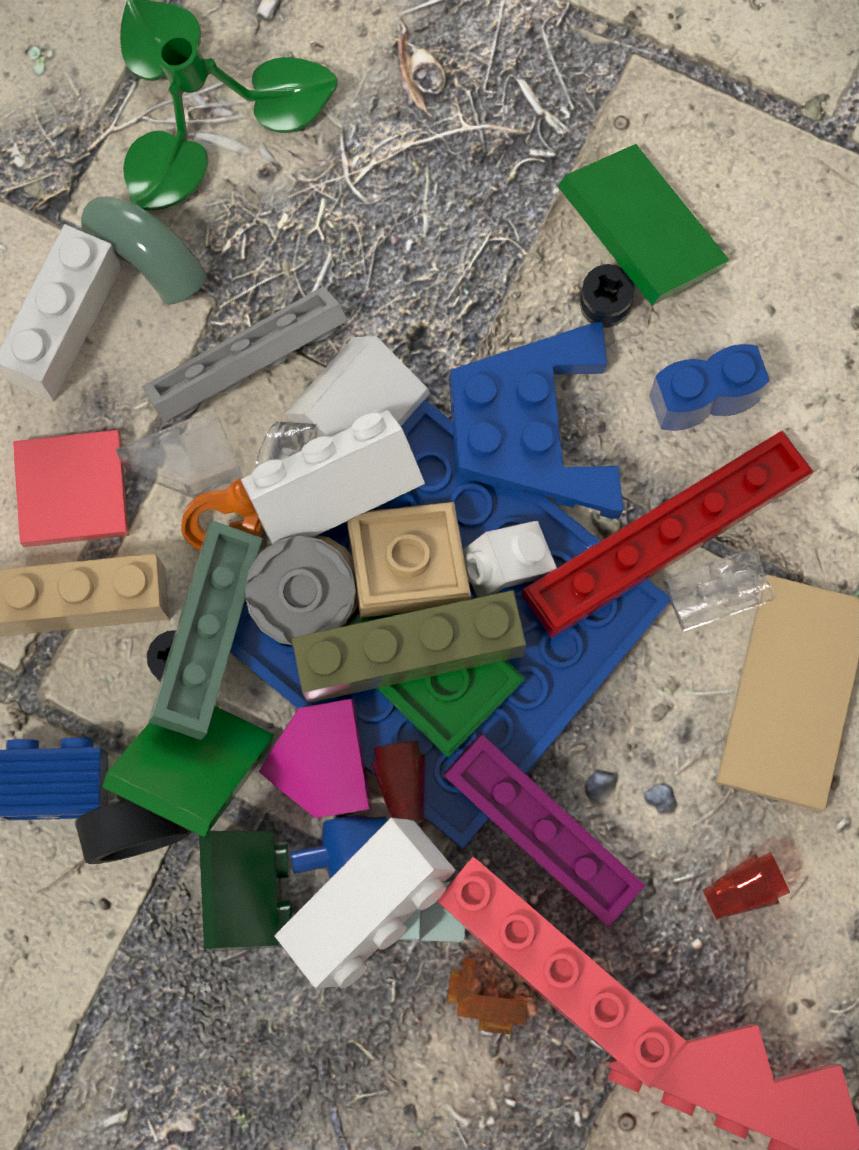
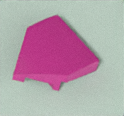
[259,699,372,818]

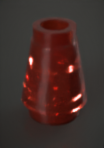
[370,740,425,821]
[702,852,790,920]

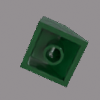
[199,831,292,952]

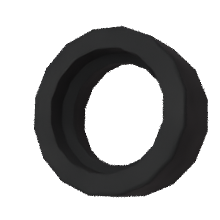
[75,799,189,864]

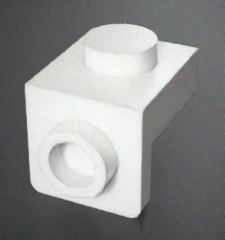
[463,521,557,598]

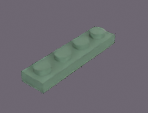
[148,520,262,740]

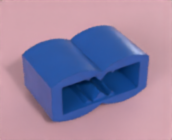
[649,344,770,431]

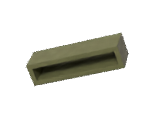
[291,590,526,703]

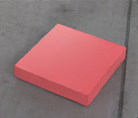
[13,430,129,547]

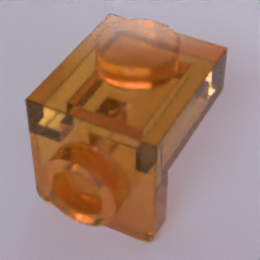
[447,958,528,1035]

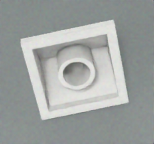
[285,336,430,438]

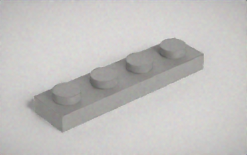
[142,286,348,423]

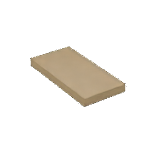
[715,574,859,812]

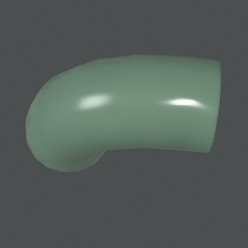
[81,196,207,304]

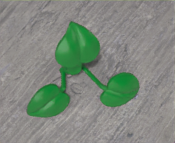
[120,0,338,210]

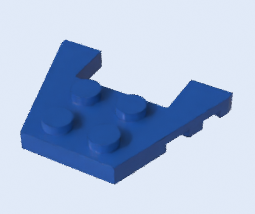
[449,322,624,519]

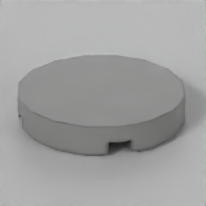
[245,535,356,645]

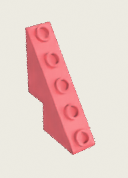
[437,857,688,1089]
[606,1024,859,1150]

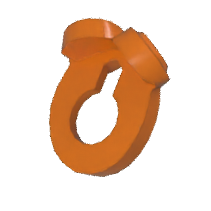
[181,478,266,550]

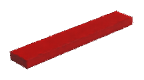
[521,430,814,639]

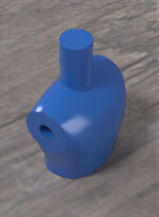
[290,815,387,879]

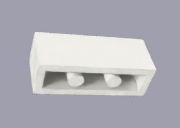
[0,224,122,401]
[241,410,425,544]
[275,818,456,989]

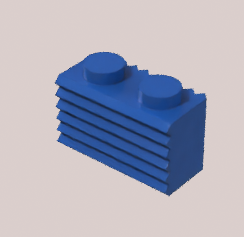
[0,738,108,821]

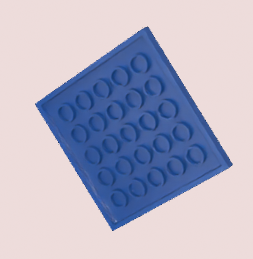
[230,400,672,850]

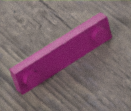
[442,734,645,927]

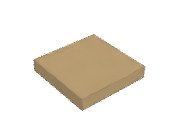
[347,502,471,618]

